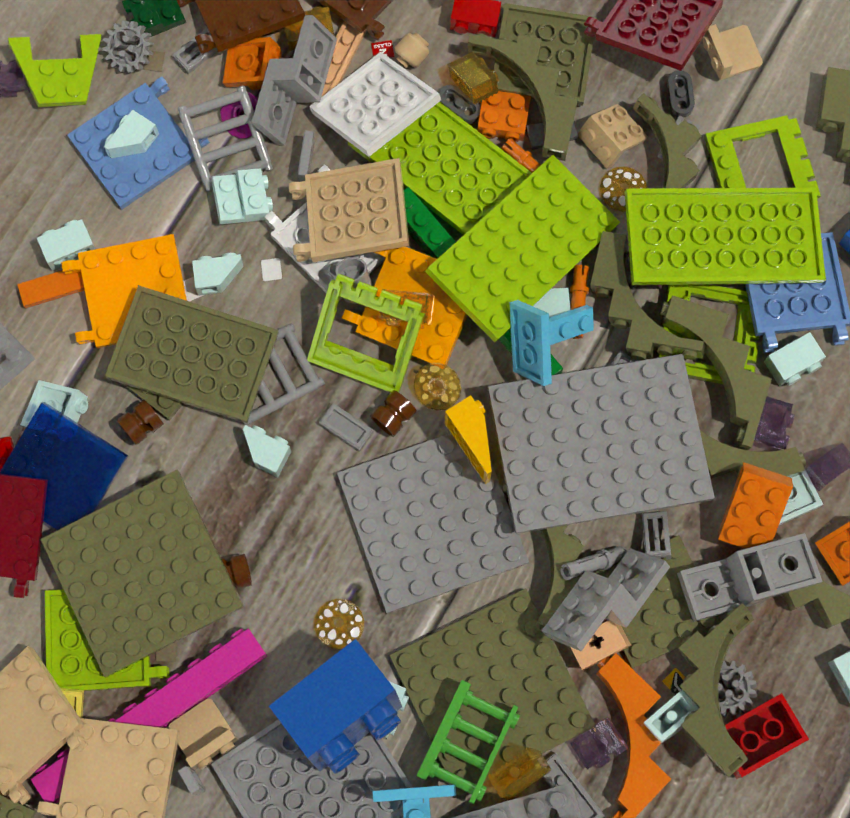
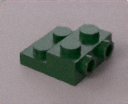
[121,0,186,37]

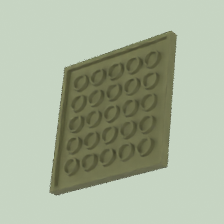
[41,470,244,677]
[389,588,596,796]

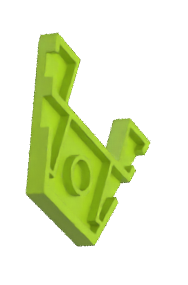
[8,34,101,107]

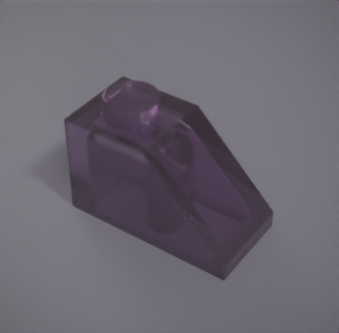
[805,443,850,491]

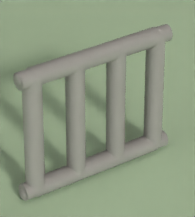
[178,86,273,191]
[243,323,325,425]

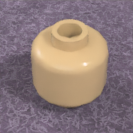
[395,32,429,68]

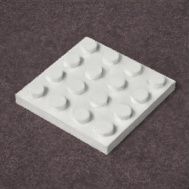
[309,52,441,157]

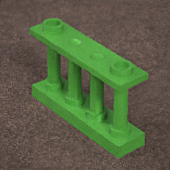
[416,680,520,804]

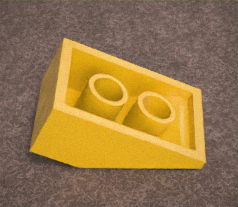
[445,395,492,484]

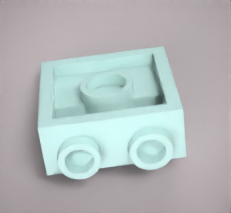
[211,168,273,224]
[20,380,88,442]

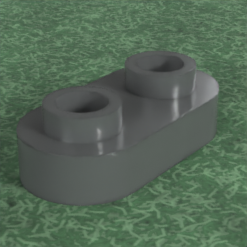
[667,70,695,117]
[439,85,481,124]

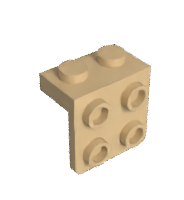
[702,24,763,80]
[577,104,647,169]
[168,698,238,770]

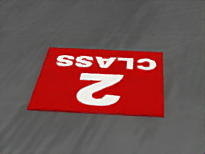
[371,40,395,58]

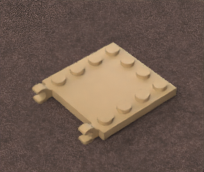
[289,158,409,262]
[0,646,88,805]
[37,718,180,818]

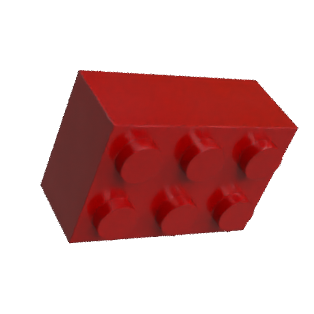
[725,693,809,779]

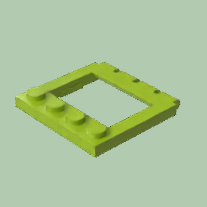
[704,115,821,199]
[307,273,425,392]
[658,284,759,384]

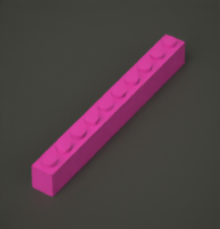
[31,628,268,804]

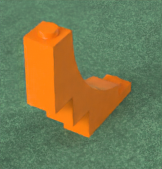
[596,653,671,818]

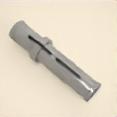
[560,546,627,580]

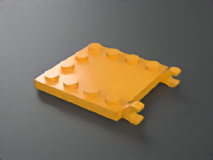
[61,234,187,348]
[342,247,467,369]

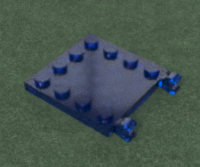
[0,402,129,530]

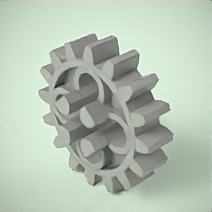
[102,20,154,73]
[718,661,757,718]

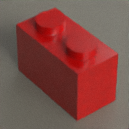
[450,0,502,37]

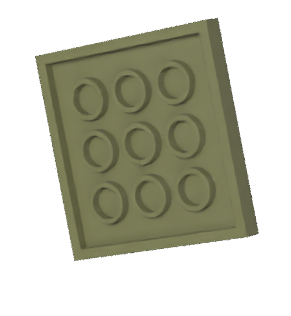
[490,3,597,106]
[595,535,721,669]

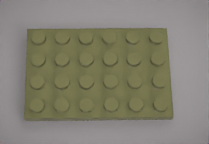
[105,285,279,423]

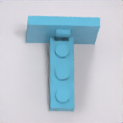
[510,300,594,386]
[373,784,456,818]

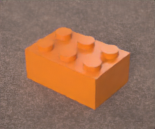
[718,462,793,549]

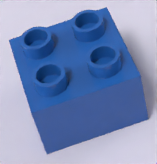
[269,639,402,774]

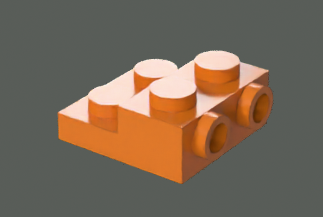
[223,37,282,90]
[477,87,531,142]
[815,522,850,586]

